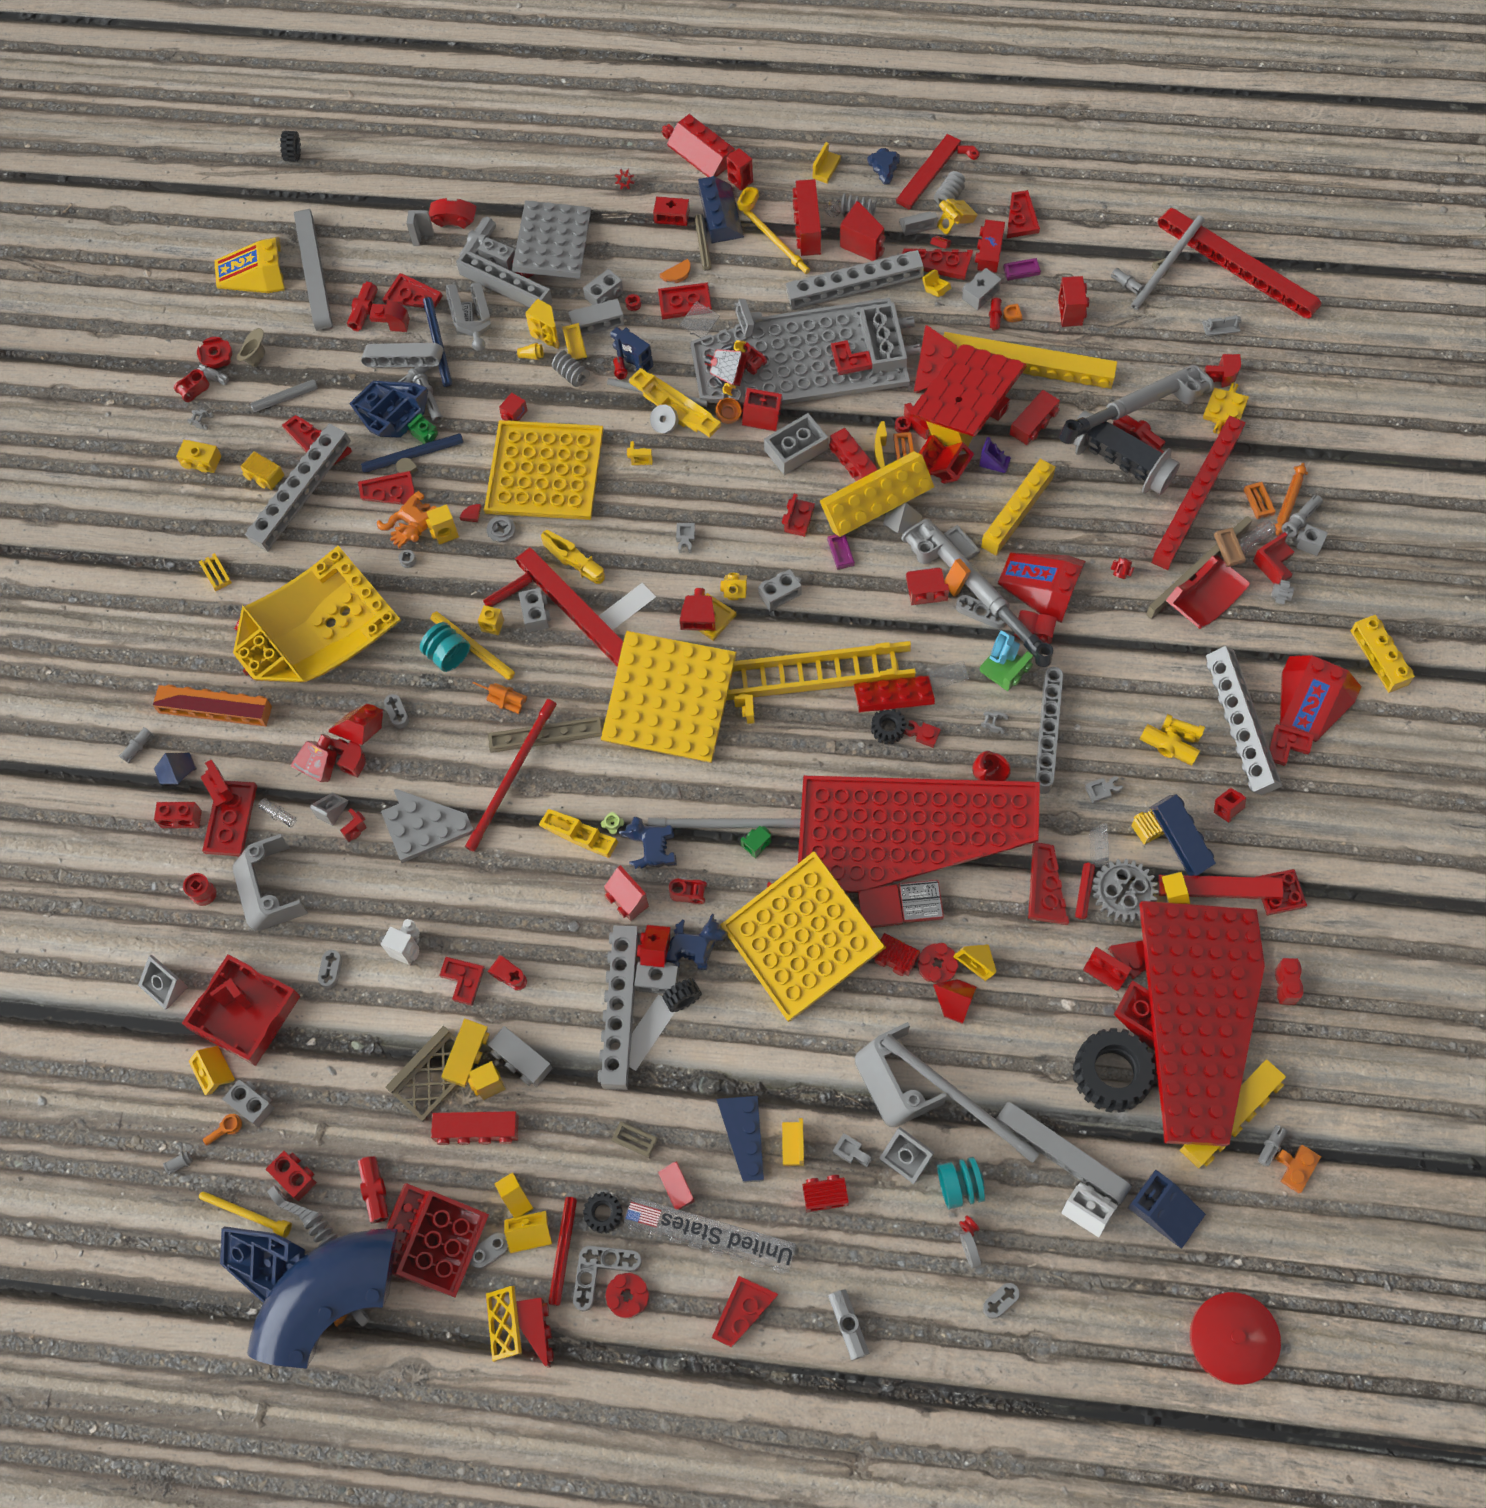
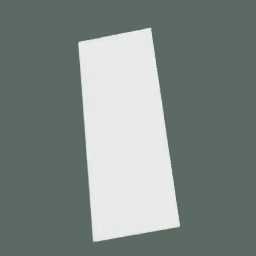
[599,583,656,630]
[629,994,675,1071]

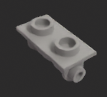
[1202,315,1241,336]

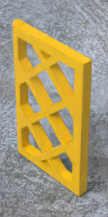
[486,1286,522,1362]

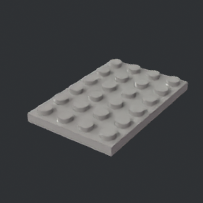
[512,200,591,279]

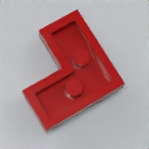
[831,340,873,375]
[1269,724,1314,766]
[439,957,485,1006]

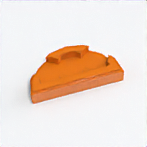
[660,259,691,283]

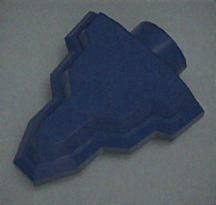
[867,148,900,185]

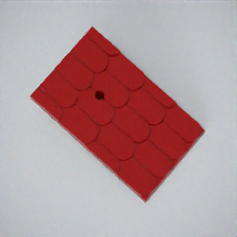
[909,344,1027,452]

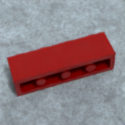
[431,1111,519,1145]

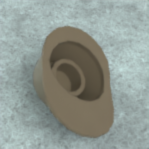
[237,328,265,367]

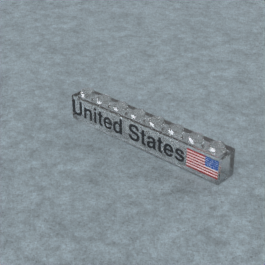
[624,1196,796,1274]

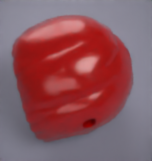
[972,750,1011,781]

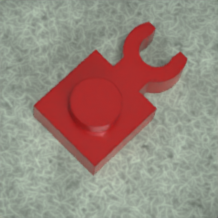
[905,720,941,748]

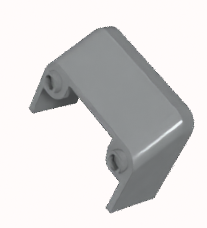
[233,834,308,931]
[855,1022,947,1127]

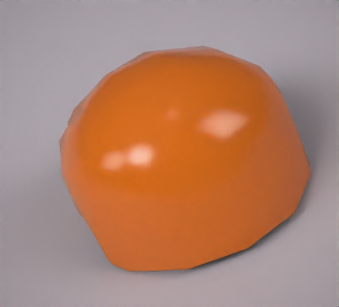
[715,397,742,424]

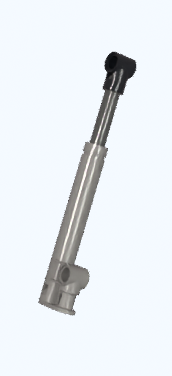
[1059,365,1214,444]
[901,518,1053,667]

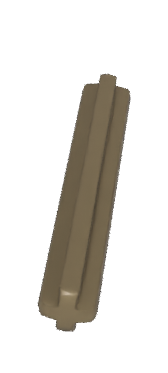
[695,214,711,270]

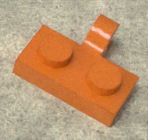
[1275,1145,1321,1193]

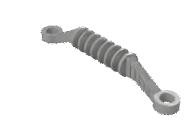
[267,1185,370,1327]

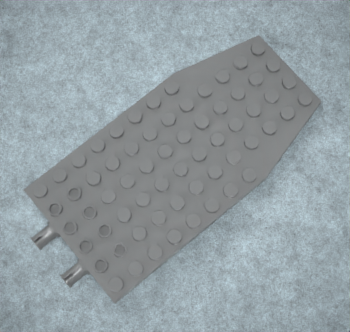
[690,298,921,405]

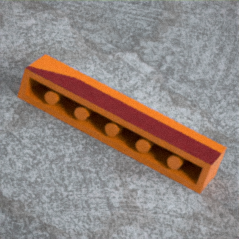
[153,684,272,727]

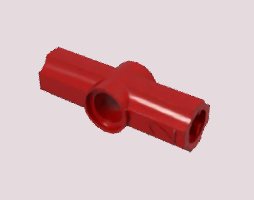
[347,281,378,331]
[358,1156,389,1224]

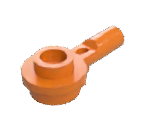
[203,1114,242,1146]

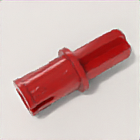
[989,298,1002,331]

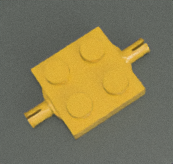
[1203,383,1249,434]

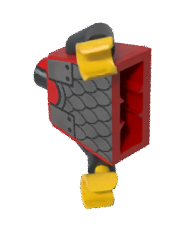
[705,340,749,396]

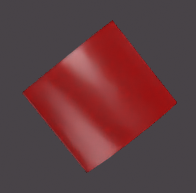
[385,1183,489,1298]

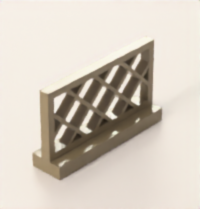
[386,1025,476,1122]

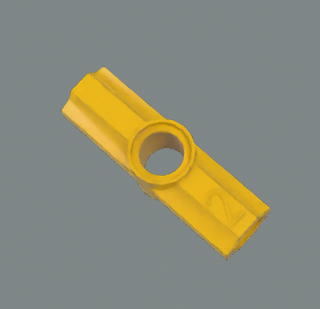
[1140,724,1200,766]

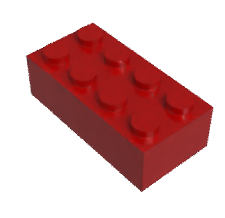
[792,179,821,256]

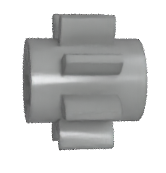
[1271,580,1294,604]

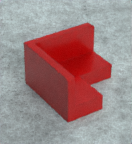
[1253,532,1294,584]

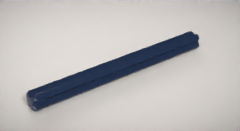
[423,297,452,387]
[361,433,464,473]

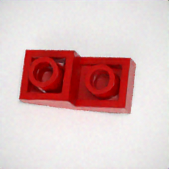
[904,402,930,440]

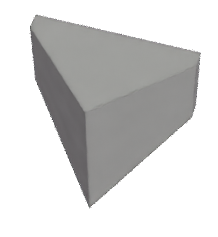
[883,503,922,533]

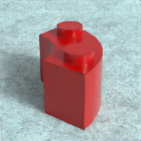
[429,198,477,229]

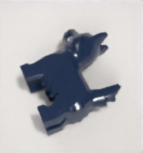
[619,817,677,869]
[666,914,728,970]

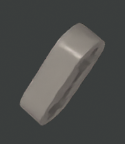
[384,694,409,729]
[318,950,342,989]
[983,1283,1019,1319]

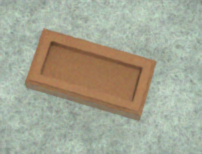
[1214,527,1246,567]

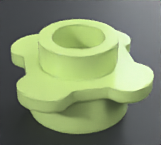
[601,812,624,834]

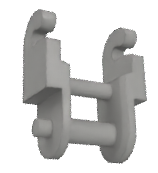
[187,409,214,430]
[981,711,1009,734]

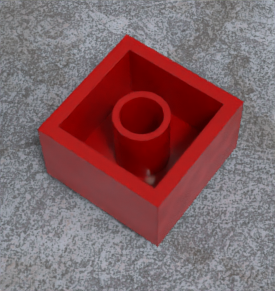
[1058,276,1089,327]

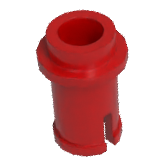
[613,357,628,380]

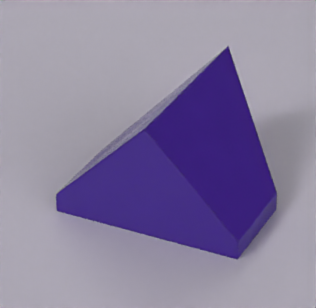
[979,437,1011,473]

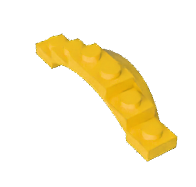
[629,368,721,438]

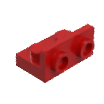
[782,493,815,537]
[201,759,234,807]
[1083,947,1132,991]

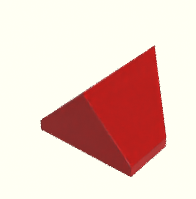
[933,979,977,1024]

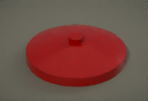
[1190,1292,1281,1385]

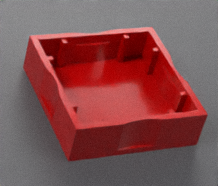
[182,954,301,1066]

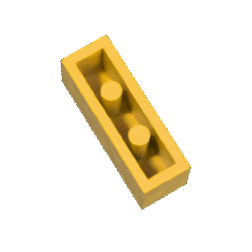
[441,1018,490,1088]

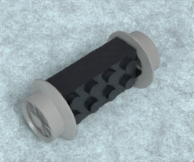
[1073,409,1180,495]

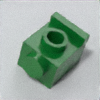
[408,414,438,444]
[741,826,771,859]

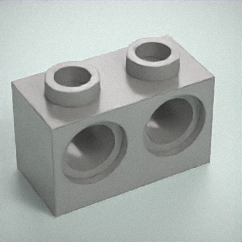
[583,269,623,305]
[758,569,802,611]
[518,588,551,633]
[222,1080,275,1128]

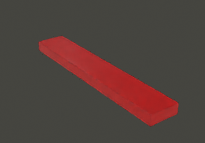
[896,134,961,210]
[1158,875,1283,899]

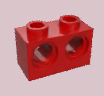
[727,148,753,191]
[154,802,202,828]
[265,1151,317,1201]

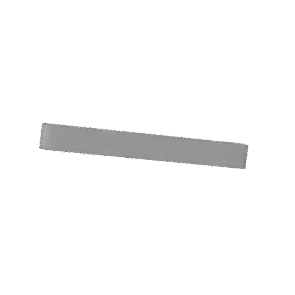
[294,209,333,331]

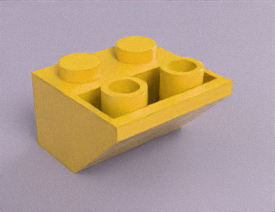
[525,299,560,349]

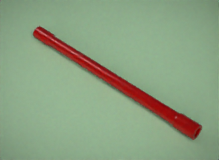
[465,699,557,852]

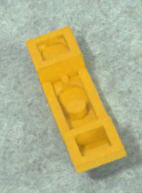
[874,421,887,470]

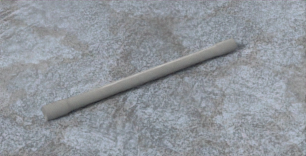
[648,817,801,828]
[881,1033,1039,1163]

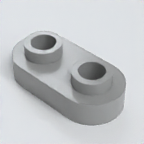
[470,1233,509,1269]

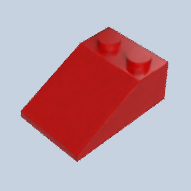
[1114,980,1155,1051]

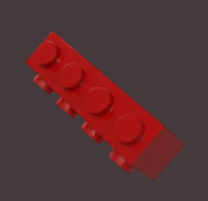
[829,427,878,481]

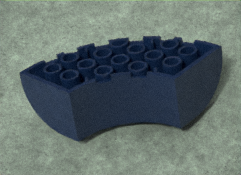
[247,1229,398,1369]

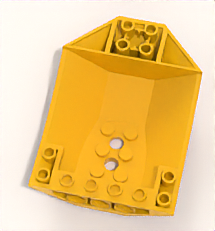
[233,546,401,682]

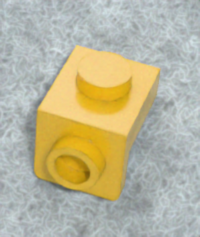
[922,269,952,297]

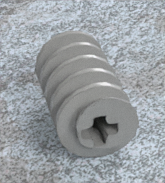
[934,171,965,204]
[841,193,877,217]
[552,350,590,387]

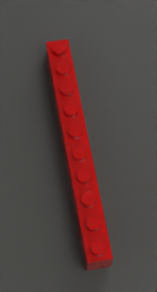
[1151,415,1246,570]

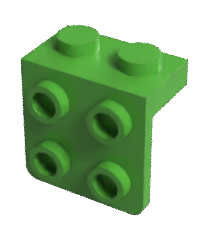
[979,651,1033,691]

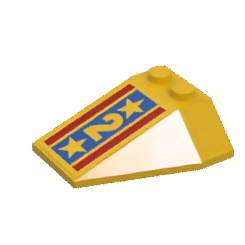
[214,236,285,293]

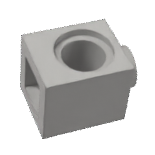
[1296,524,1328,556]

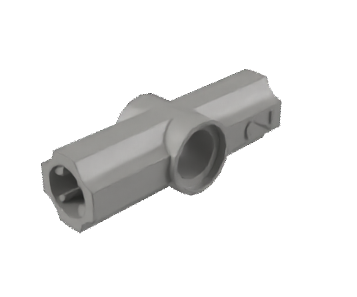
[459,216,496,256]
[828,1289,870,1361]

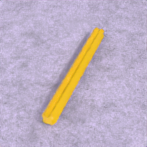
[430,611,515,680]

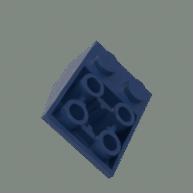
[1128,1170,1206,1249]

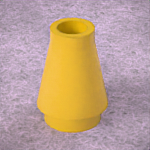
[517,343,544,360]

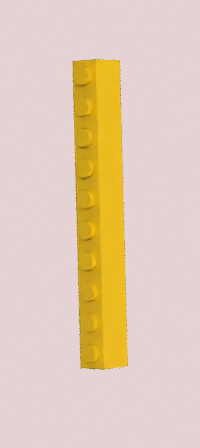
[943,332,1117,389]

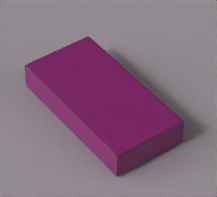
[1003,258,1041,281]
[827,535,855,570]

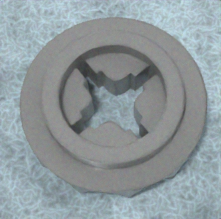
[486,516,516,543]

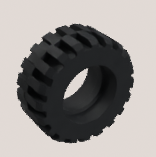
[1073,1028,1157,1113]

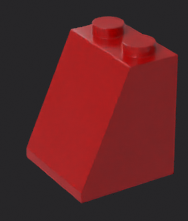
[840,201,885,261]

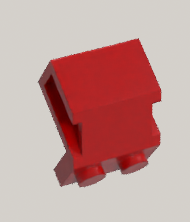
[919,435,974,484]

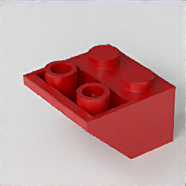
[742,388,783,432]

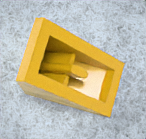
[1162,872,1190,904]
[953,944,996,981]
[494,1172,534,1218]

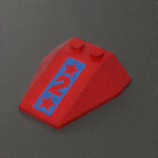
[998,552,1086,623]
[1279,655,1362,742]

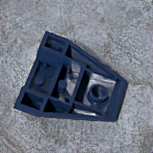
[349,381,428,438]
[220,1226,305,1303]

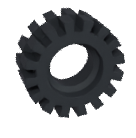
[280,131,301,162]
[871,709,906,745]
[662,978,702,1012]
[583,1192,623,1234]

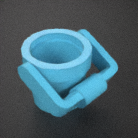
[990,630,1020,664]

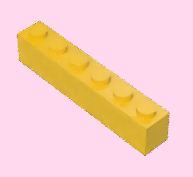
[981,458,1056,556]
[1179,1059,1286,1169]

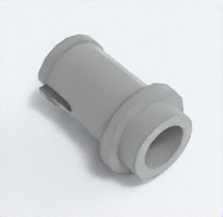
[163,1151,193,1175]

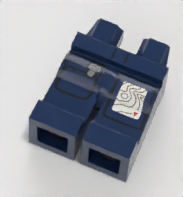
[610,327,654,372]

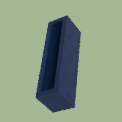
[1150,794,1216,876]

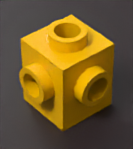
[720,573,747,600]

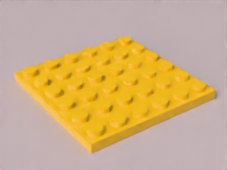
[484,420,604,520]
[601,631,737,763]
[720,852,886,1022]

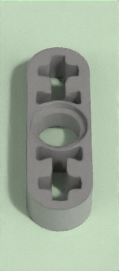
[956,595,1006,629]

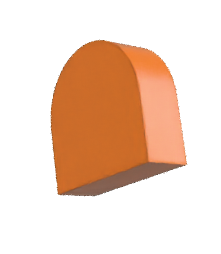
[1003,303,1022,322]

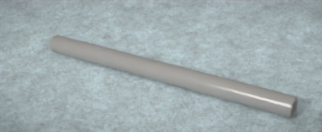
[1131,215,1205,310]

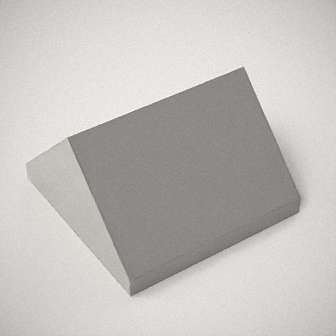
[138,955,188,1010]
[879,1127,934,1184]

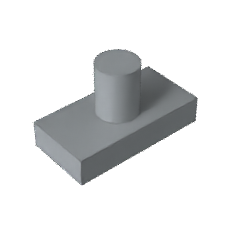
[736,299,762,337]

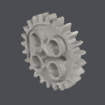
[1092,859,1159,923]

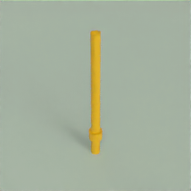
[744,210,810,274]

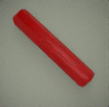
[483,573,532,607]
[1075,862,1095,920]

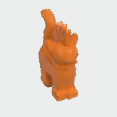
[377,491,437,549]

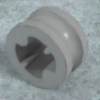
[398,550,416,568]

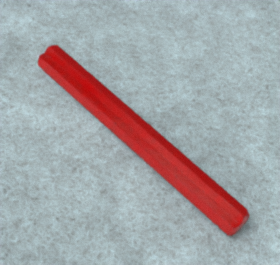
[548,1197,577,1306]

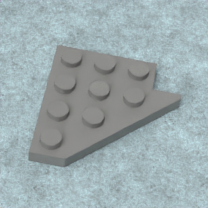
[381,789,473,863]

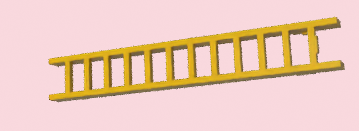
[726,641,916,701]

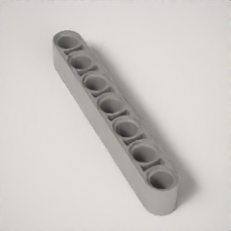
[1035,667,1063,794]
[996,1102,1132,1206]

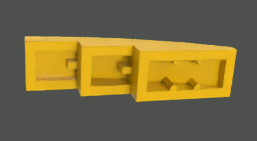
[539,809,619,858]

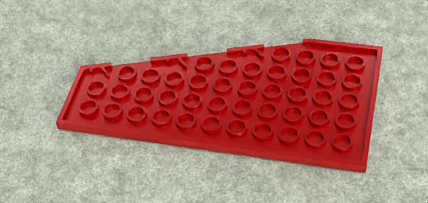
[798,775,1040,893]
[1139,901,1265,1146]

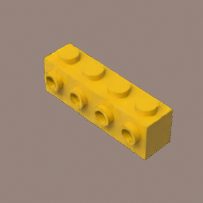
[1351,614,1415,693]

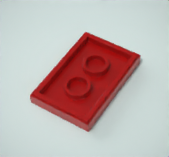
[658,282,712,320]

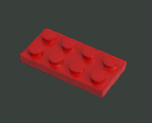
[854,676,935,713]
[202,780,257,856]

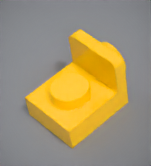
[627,441,653,465]
[734,694,755,724]

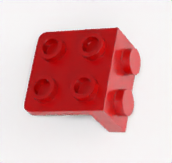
[906,568,949,606]

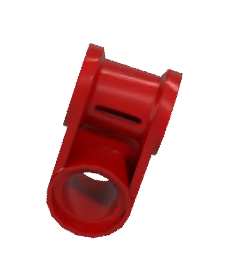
[743,342,767,375]
[174,369,210,402]
[669,878,707,904]
[487,955,527,991]

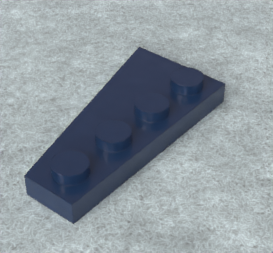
[716,1096,764,1183]

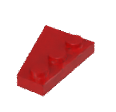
[1006,190,1040,239]
[358,471,415,505]
[712,1276,778,1348]

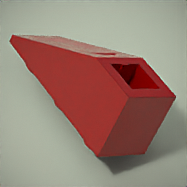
[516,1297,554,1368]

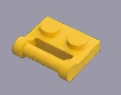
[1161,714,1205,743]

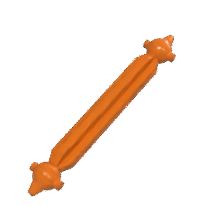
[1272,463,1308,536]

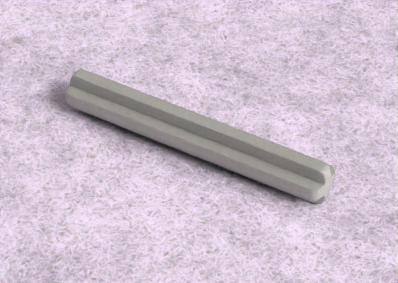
[250,379,318,412]

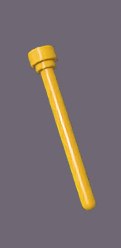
[199,1192,292,1239]

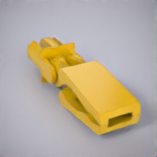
[541,530,605,584]

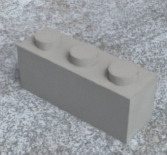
[568,299,625,336]
[488,1026,553,1088]

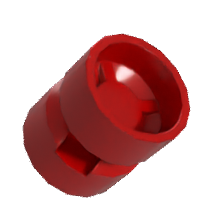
[183,873,217,906]

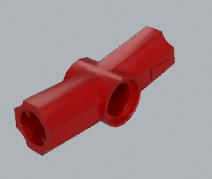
[1113,415,1165,450]

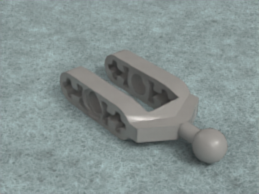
[446,283,491,351]

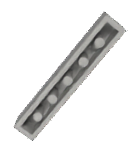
[456,250,553,308]

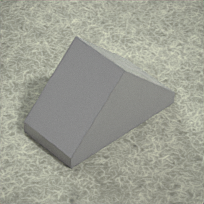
[310,793,348,826]

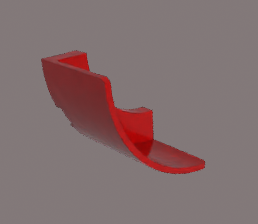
[1166,555,1250,629]

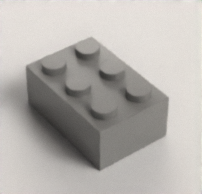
[764,413,828,475]

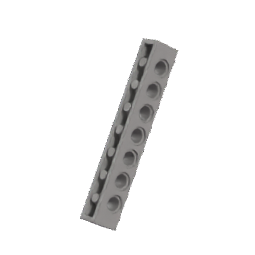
[786,250,924,310]
[245,423,351,552]
[1206,646,1282,796]
[598,925,639,1090]

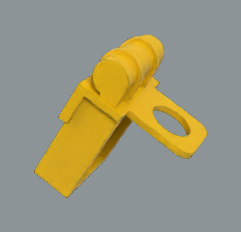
[937,199,978,234]

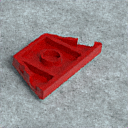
[914,325,957,393]

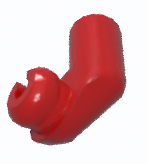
[957,145,980,160]

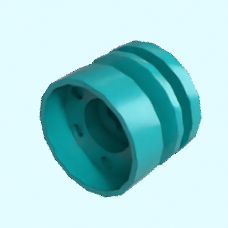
[419,622,470,672]
[937,1157,985,1210]

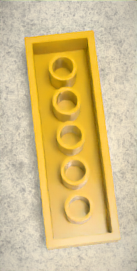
[820,451,934,537]

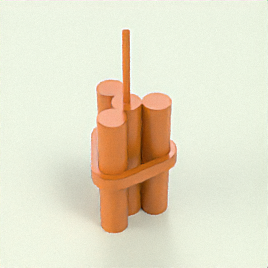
[473,682,528,714]

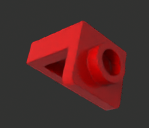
[340,808,367,842]

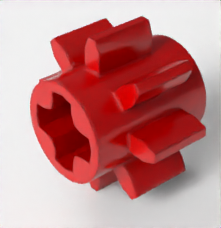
[615,168,635,189]
[1110,557,1135,579]

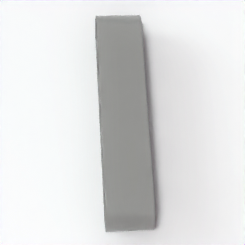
[361,343,444,367]

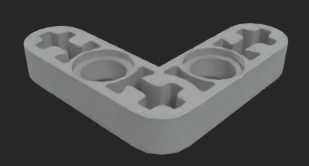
[573,1246,642,1312]

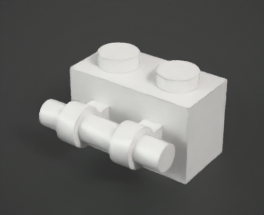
[381,919,420,965]
[1061,1182,1118,1237]

